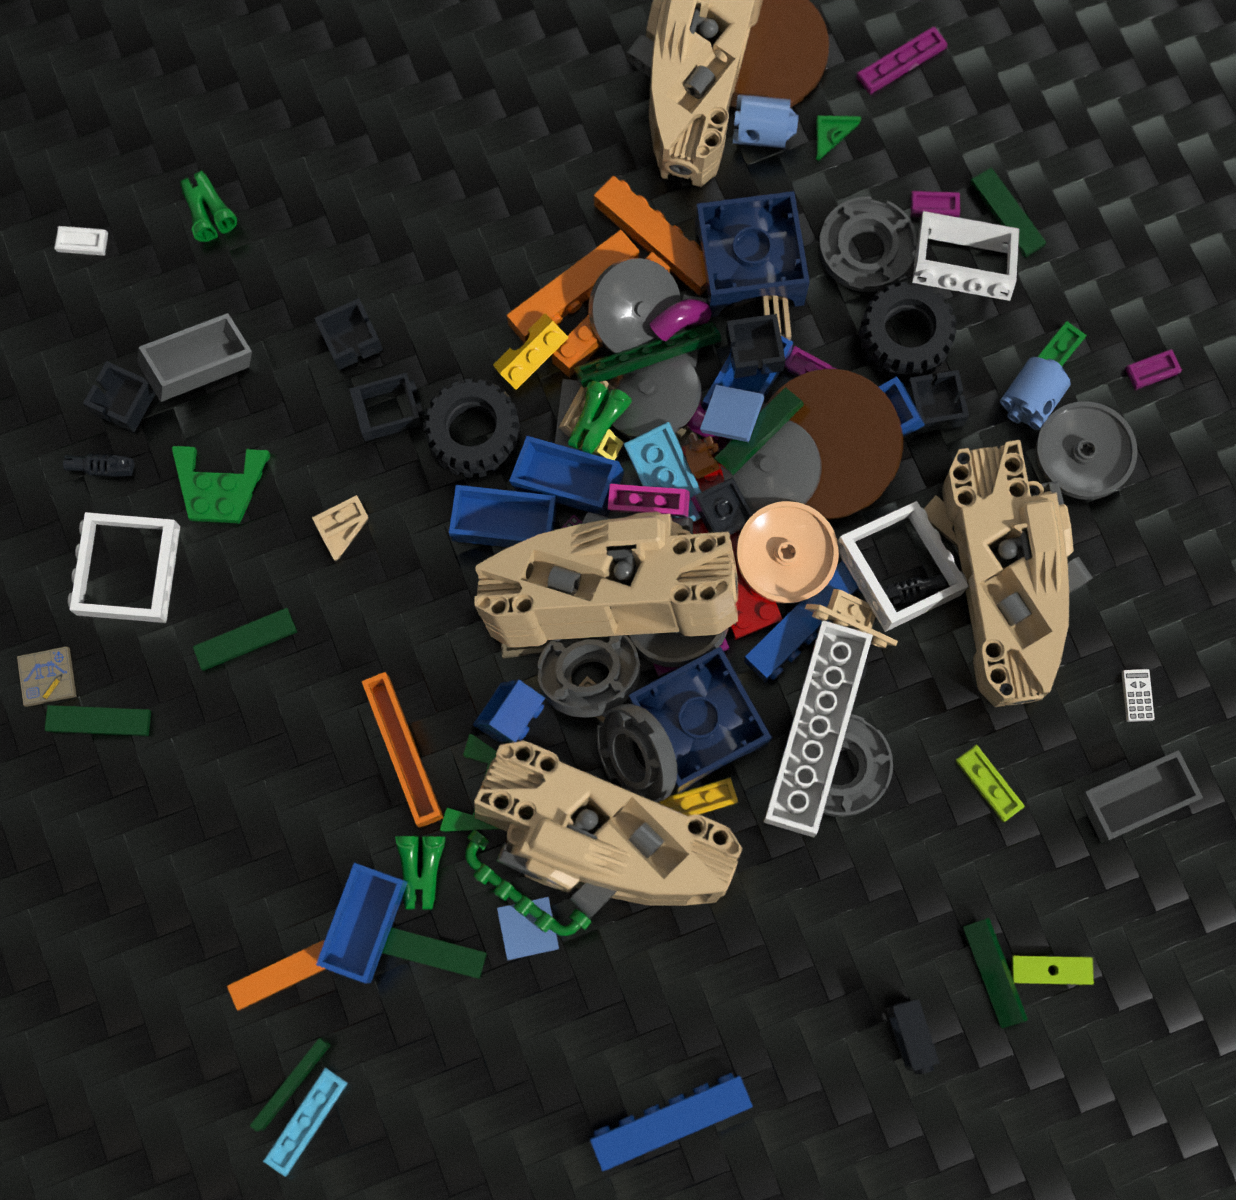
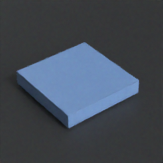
[700,385,764,442]
[497,897,559,960]

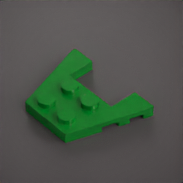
[172,446,270,523]
[440,734,525,832]

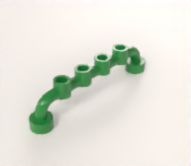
[465,830,591,936]

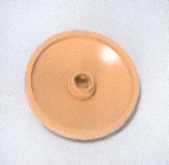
[736,501,839,604]

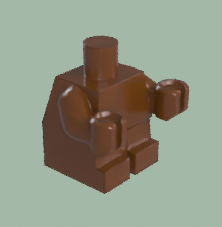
[685,433,721,479]

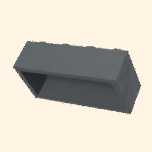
[137,313,252,402]
[1078,750,1203,843]

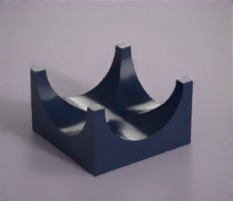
[695,191,810,317]
[629,646,771,794]

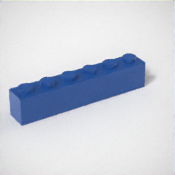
[744,560,862,682]
[591,1073,753,1171]

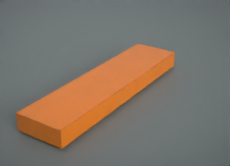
[227,940,325,1010]

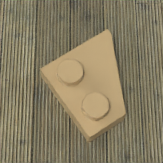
[312,495,369,561]

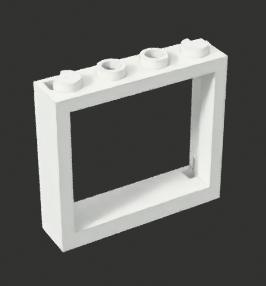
[912,211,1019,301]
[837,501,969,632]
[68,512,180,623]

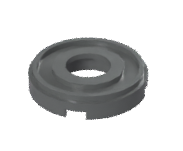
[819,197,917,292]
[537,635,641,717]
[597,704,677,803]
[823,714,893,817]

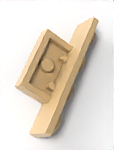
[805,589,898,648]

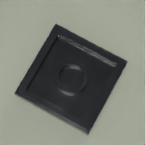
[691,477,753,535]

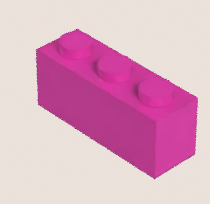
[608,484,690,517]

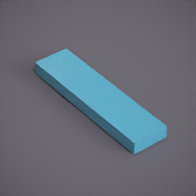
[263,1068,348,1176]

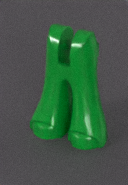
[180,171,237,242]
[568,381,632,454]
[395,836,446,910]

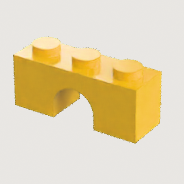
[493,313,569,390]

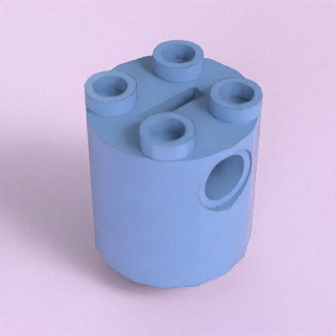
[733,94,798,148]
[1000,357,1071,430]

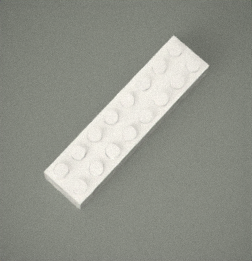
[764,620,873,837]

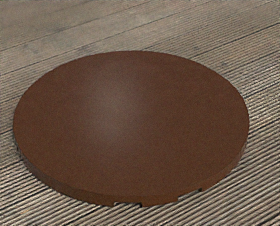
[711,0,829,111]
[763,369,903,519]

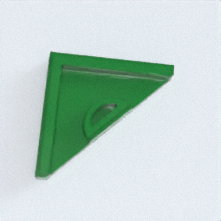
[816,116,861,160]

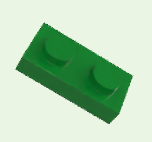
[1038,321,1087,366]

